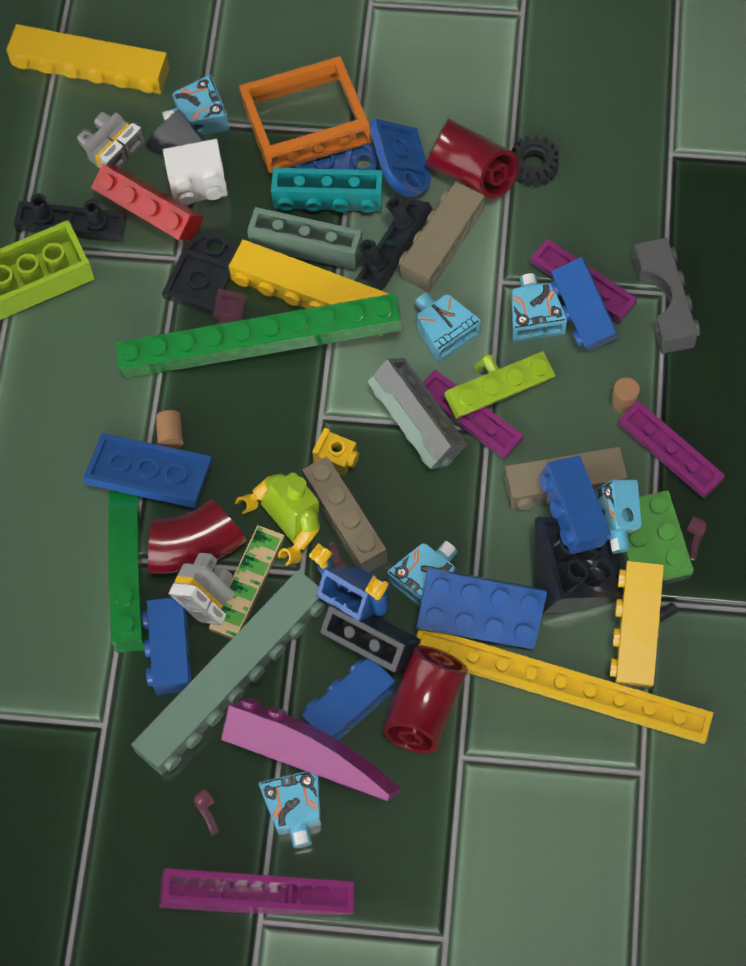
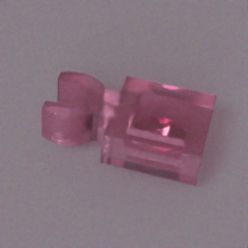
[212,289,246,325]

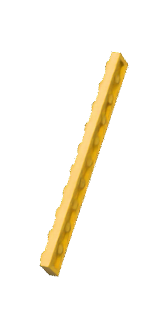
[416,629,714,744]

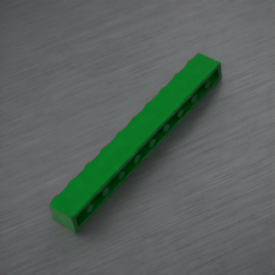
[116,293,403,379]

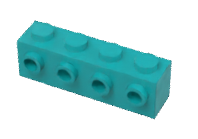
[271,168,383,213]

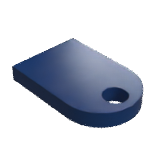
[369,119,431,198]
[296,135,378,170]

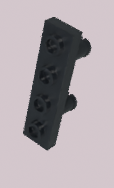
[13,193,127,241]
[355,197,433,291]

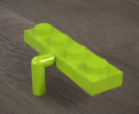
[444,351,556,419]

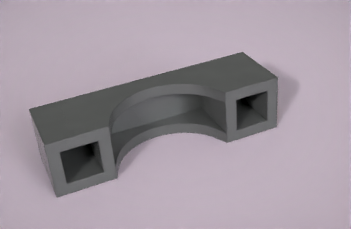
[632,238,700,354]

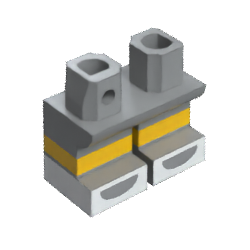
[77,112,145,168]
[168,553,235,625]

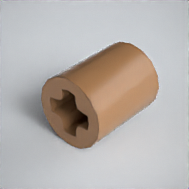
[611,377,640,414]
[156,410,183,449]

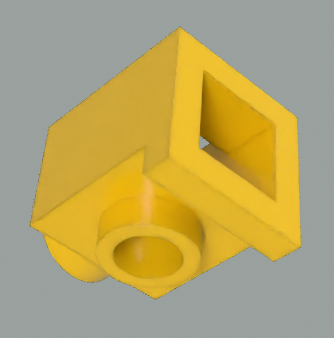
[312,428,359,476]

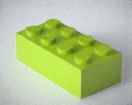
[0,220,95,320]

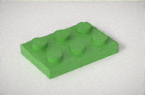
[625,490,693,581]

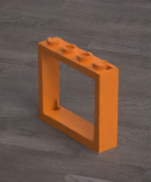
[239,56,371,173]

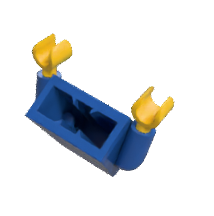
[309,543,390,621]

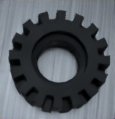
[512,134,559,188]

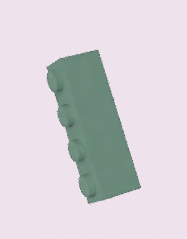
[247,207,363,271]

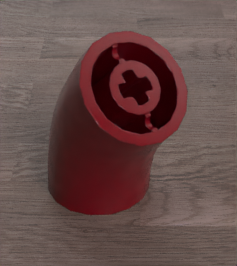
[425,118,519,199]
[148,499,247,574]
[383,645,468,754]

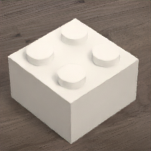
[163,139,228,205]

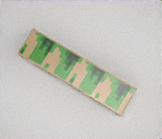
[209,525,285,639]

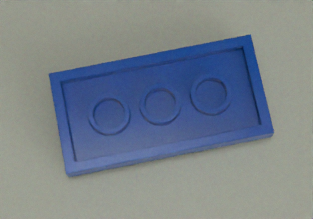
[83,433,212,508]
[416,567,547,650]

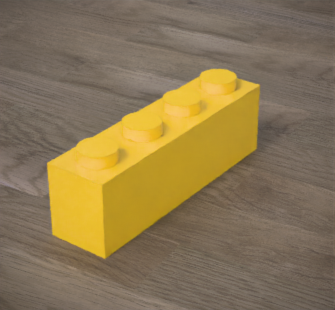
[610,561,664,689]

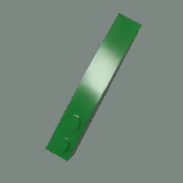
[108,490,146,653]

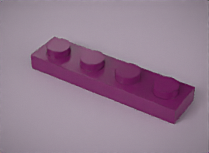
[530,238,637,323]
[423,370,524,460]
[618,401,725,498]

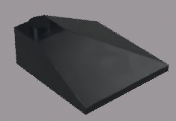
[535,517,626,613]

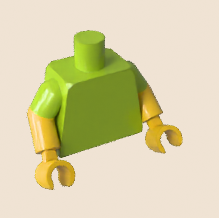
[235,472,320,566]

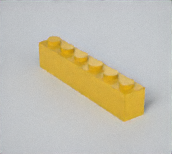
[7,24,170,94]
[229,240,389,336]

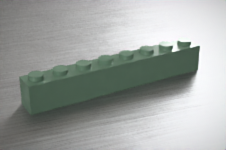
[132,570,326,775]

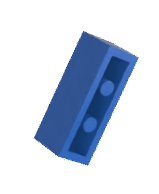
[550,257,620,352]
[540,455,611,554]
[142,598,192,695]
[302,658,396,740]

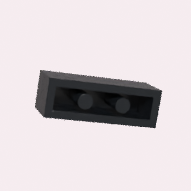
[320,605,421,672]

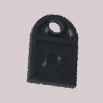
[162,232,236,315]

